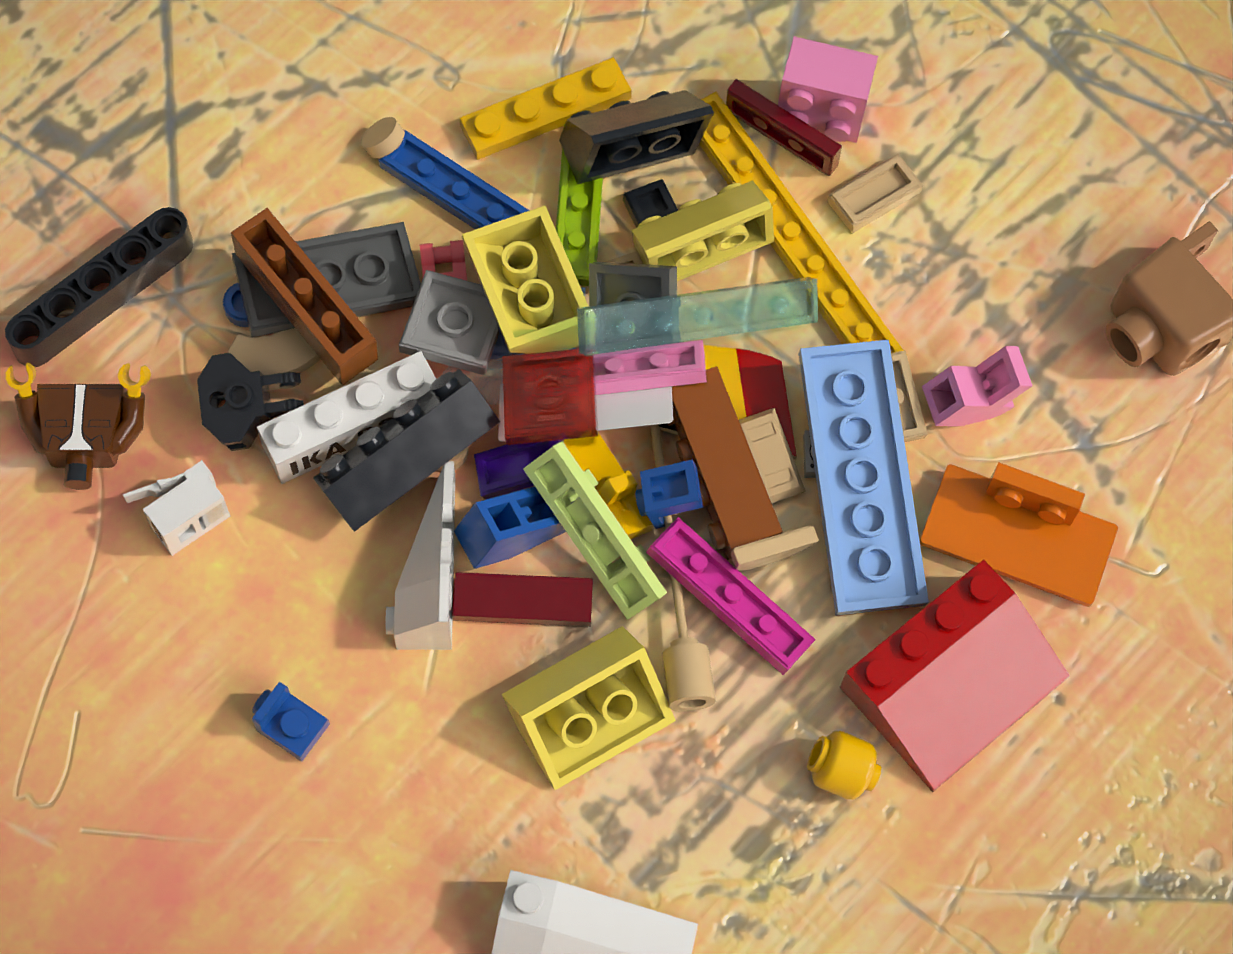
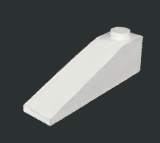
[386,461,455,650]
[492,870,698,954]

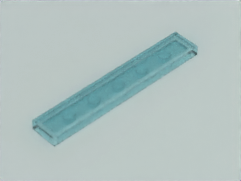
[577,277,818,356]

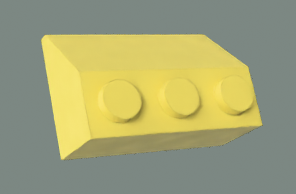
[631,180,774,281]
[462,205,594,355]
[502,626,676,790]

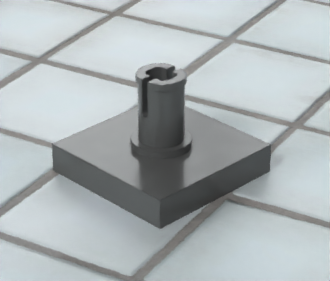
[589,262,677,352]

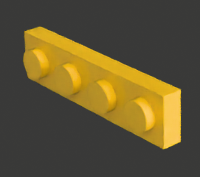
[460,57,632,160]

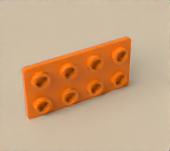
[920,462,1118,607]

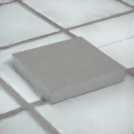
[399,270,500,376]

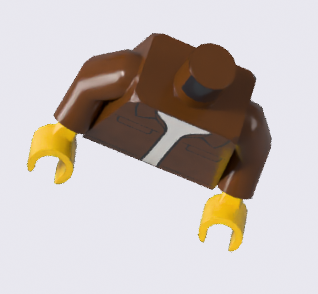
[5,363,151,490]

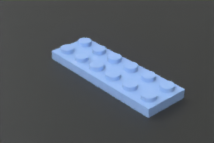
[798,340,929,616]

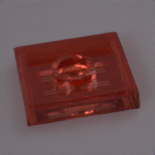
[502,347,598,445]

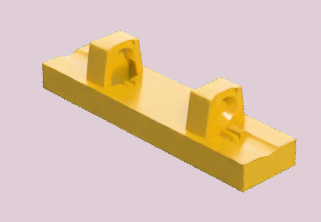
[563,431,654,540]

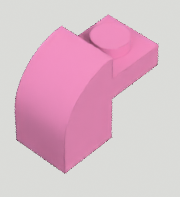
[922,346,1032,426]

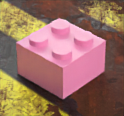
[778,36,878,143]

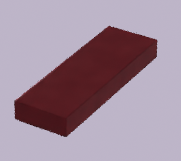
[726,79,842,176]
[453,572,593,627]

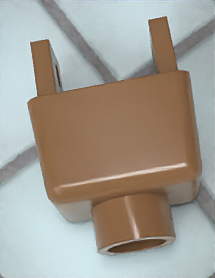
[1106,221,1233,376]

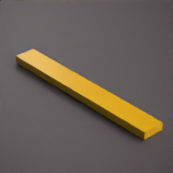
[699,91,907,355]

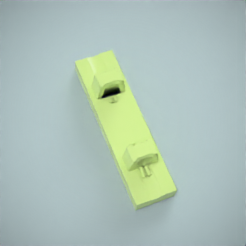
[523,441,667,620]

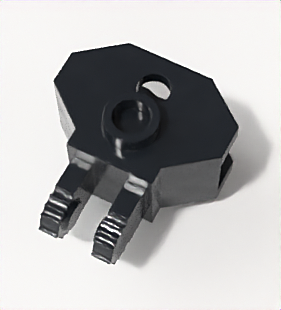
[197,353,304,451]

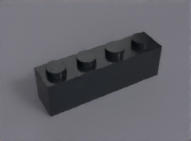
[313,369,501,532]

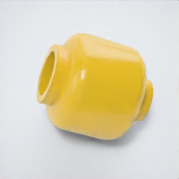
[807,731,881,800]

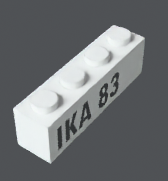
[257,351,436,484]

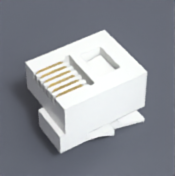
[123,460,230,556]

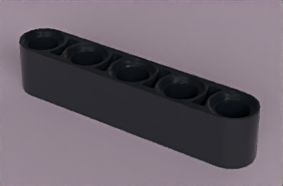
[5,207,193,367]

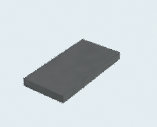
[232,222,421,338]

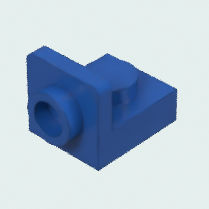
[635,459,703,529]
[252,682,330,761]

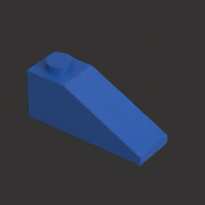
[454,487,577,569]

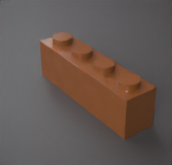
[231,208,378,385]
[667,366,783,560]

